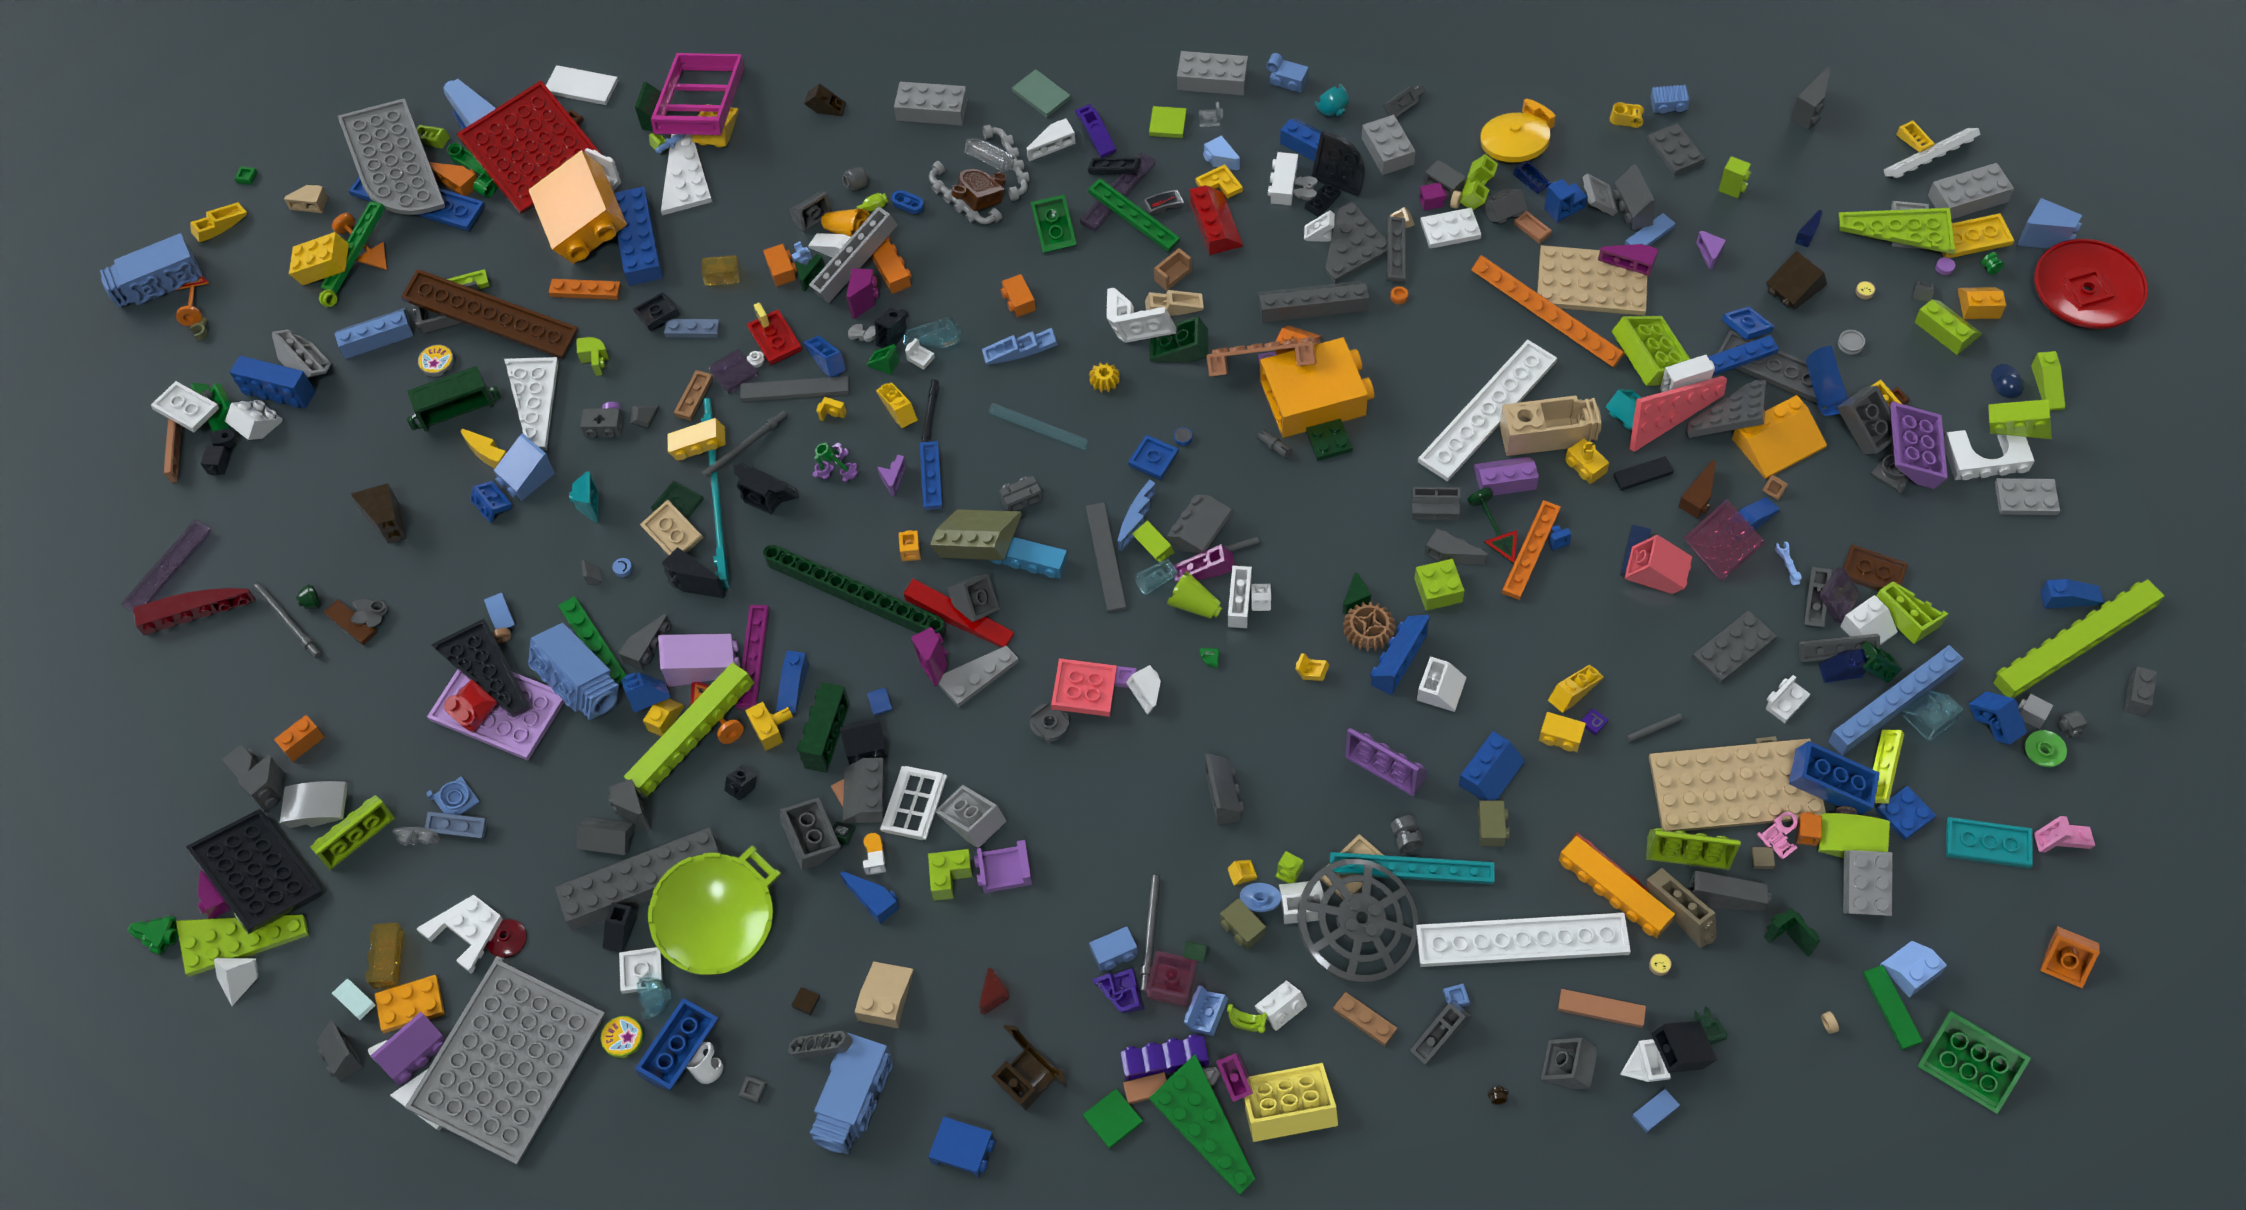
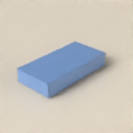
[1632,1089,1680,1133]

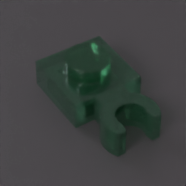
[1694,1007,1728,1045]

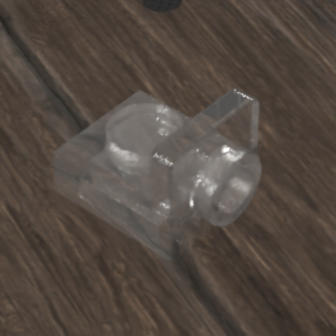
[1199,102,1223,127]

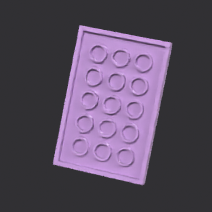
[427,669,565,761]

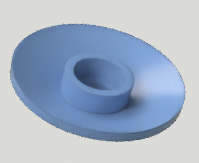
[1240,883,1281,912]

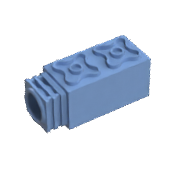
[100,233,202,308]
[528,623,619,720]
[810,1033,893,1155]

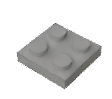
[1582,173,1618,216]

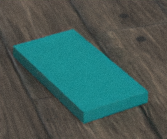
[1946,817,2033,869]

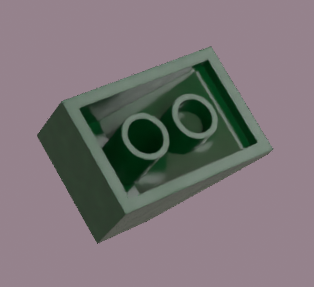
[1150,316,1208,362]

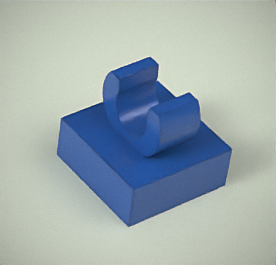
[1549,525,1571,551]

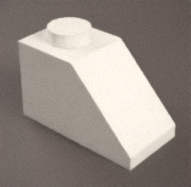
[1126,665,1161,714]

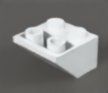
[225,400,283,440]
[1417,657,1467,712]
[1279,880,1324,924]

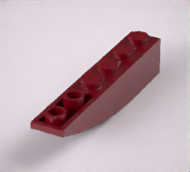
[133,588,255,635]

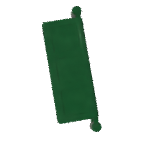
[406,366,501,431]

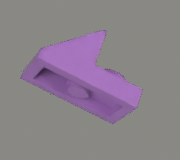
[878,455,906,496]

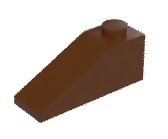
[1678,460,1716,519]

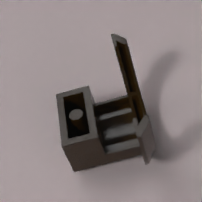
[991,1025,1067,1111]

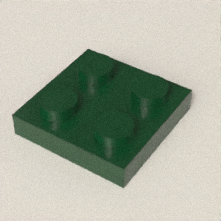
[1306,419,1353,461]

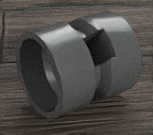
[1390,815,1424,853]

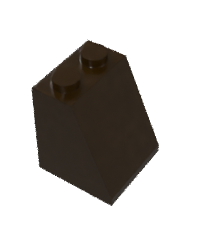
[1766,250,1827,310]
[351,483,406,543]

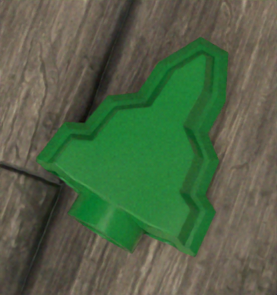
[127,916,178,955]

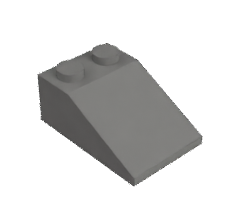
[935,785,1007,848]

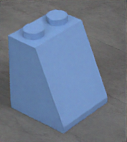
[2017,198,2082,249]
[494,433,555,501]

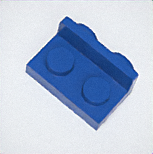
[470,481,512,522]

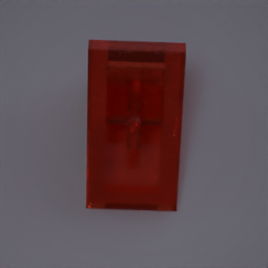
[979,968,1010,1015]

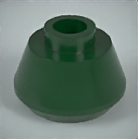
[296,584,320,609]

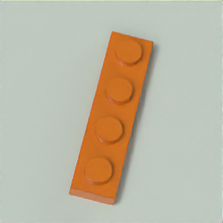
[548,279,622,300]

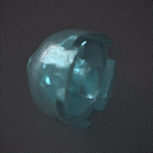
[637,977,672,1020]

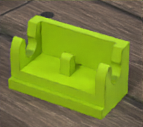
[1132,520,1175,563]

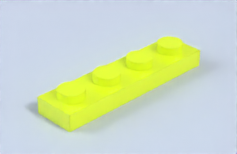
[1873,730,1904,804]

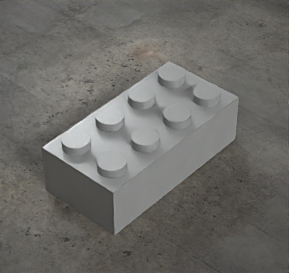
[1177,51,1248,95]
[894,82,968,125]
[1928,163,2014,219]

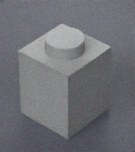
[2018,694,2053,729]

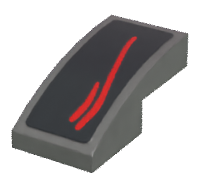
[1143,190,1184,214]

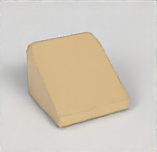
[1390,207,1415,228]

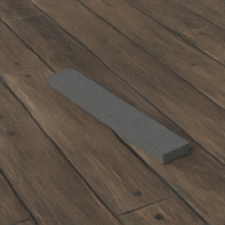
[740,376,849,402]

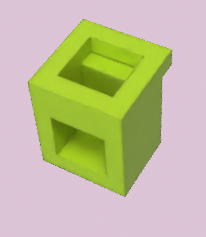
[1275,851,1304,884]

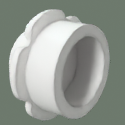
[747,351,764,368]

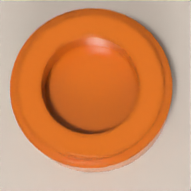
[1390,286,1408,304]

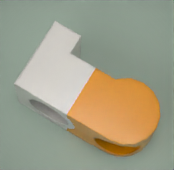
[863,833,886,875]

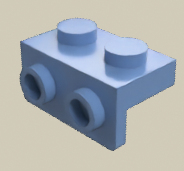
[1184,986,1228,1036]

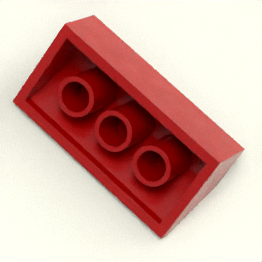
[1189,185,1243,255]

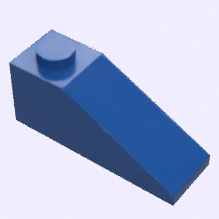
[803,335,846,378]
[1726,497,1780,542]
[2040,579,2104,609]
[776,650,809,715]
[840,871,899,924]

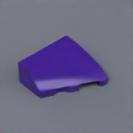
[1093,968,1145,1013]

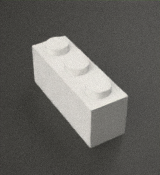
[1268,152,1298,205]
[1228,566,1252,628]

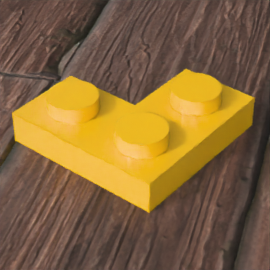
[1195,164,1243,198]

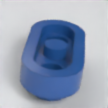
[891,190,924,214]

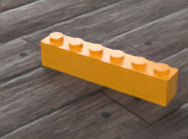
[1559,835,1675,939]

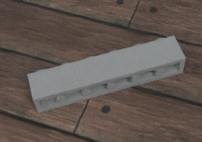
[809,206,898,303]

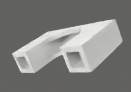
[1944,430,2034,480]

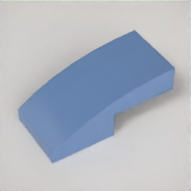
[484,593,515,630]

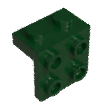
[1764,908,1820,957]

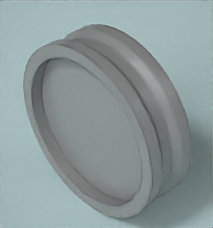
[1838,330,1865,355]

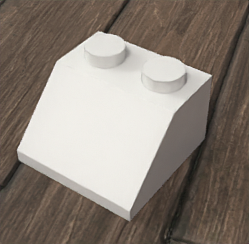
[1840,595,1898,645]

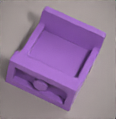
[974,840,1032,893]

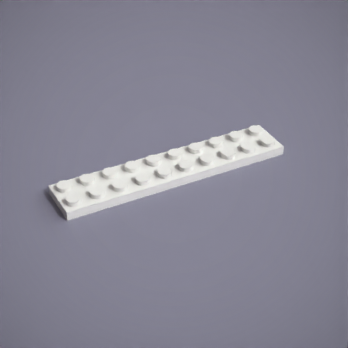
[1418,339,1557,482]
[1416,913,1631,967]

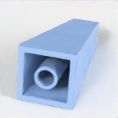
[443,79,496,127]

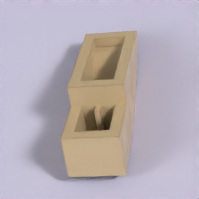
[1145,290,1204,316]

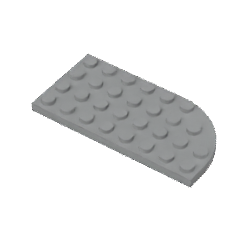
[338,98,445,215]

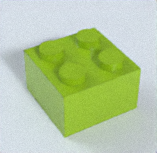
[1414,559,1464,611]

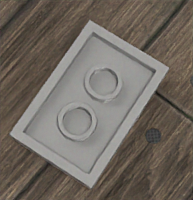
[1994,478,2060,515]

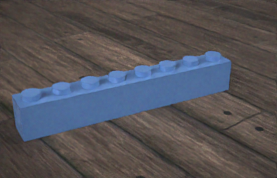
[1828,645,1964,756]

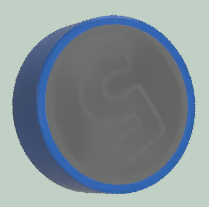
[1174,427,1192,446]

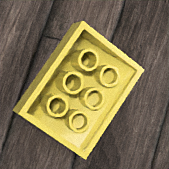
[1243,1063,1338,1142]

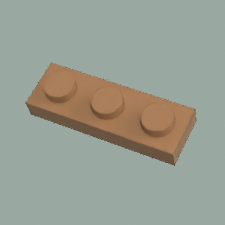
[674,370,713,421]
[1333,992,1397,1047]

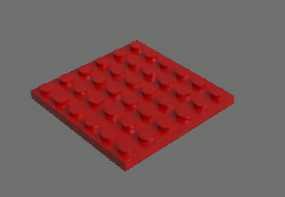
[457,80,602,214]

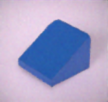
[867,688,892,716]

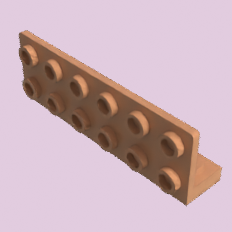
[1207,337,1321,376]

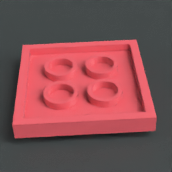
[1051,658,1117,717]

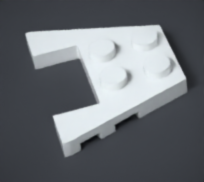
[417,895,503,973]

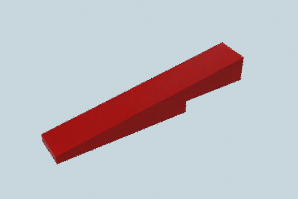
[903,579,1014,648]

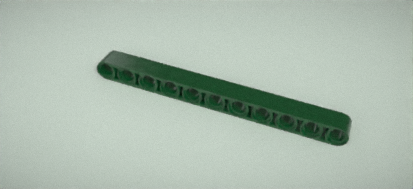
[763,544,946,639]

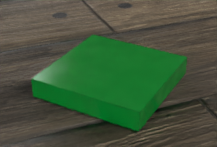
[1083,1089,1143,1150]

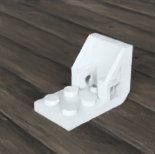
[1107,288,1176,343]

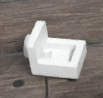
[905,338,935,370]

